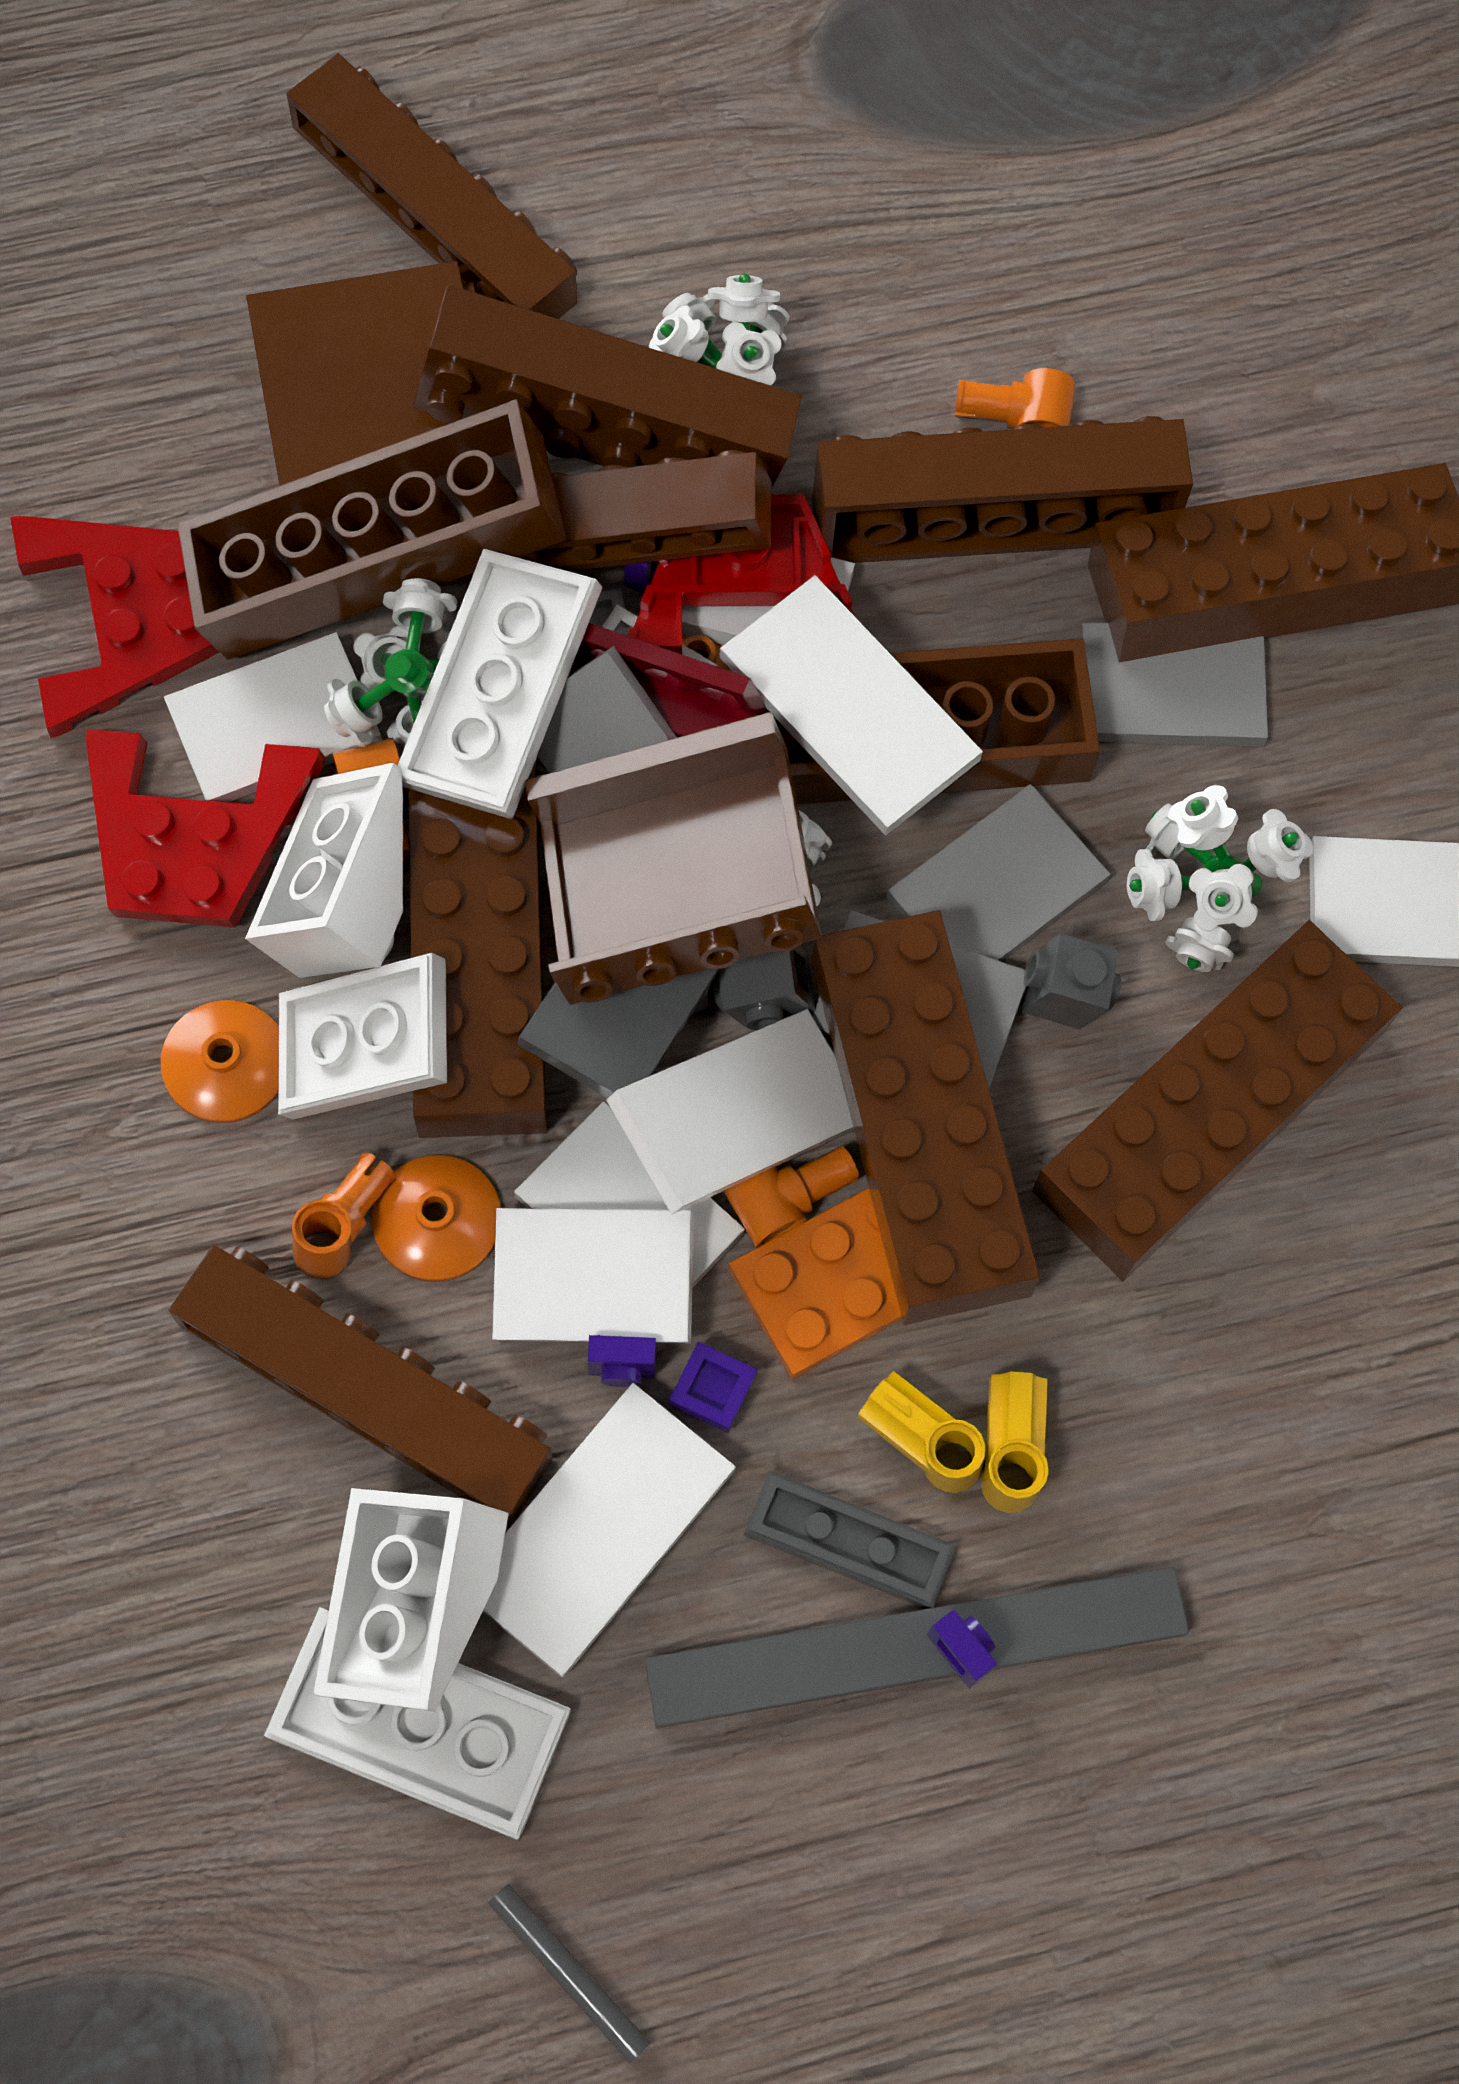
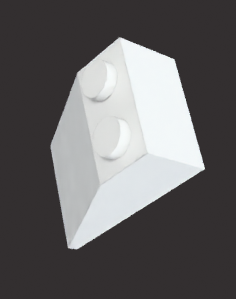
[245,763,403,978]
[313,1488,508,1712]

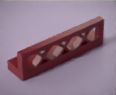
[568,623,767,738]

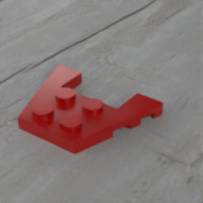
[627,494,855,654]
[10,515,220,738]
[85,729,325,928]

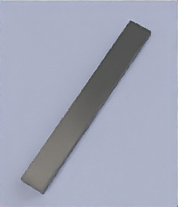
[645,1566,1189,1729]

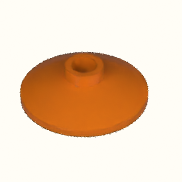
[161,1000,279,1123]
[372,1155,501,1282]

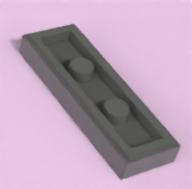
[744,1470,956,1609]

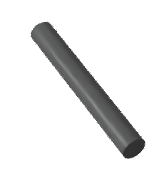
[488,1884,650,2063]

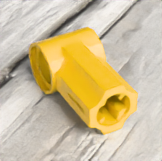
[858,1371,985,1493]
[981,1371,1049,1513]

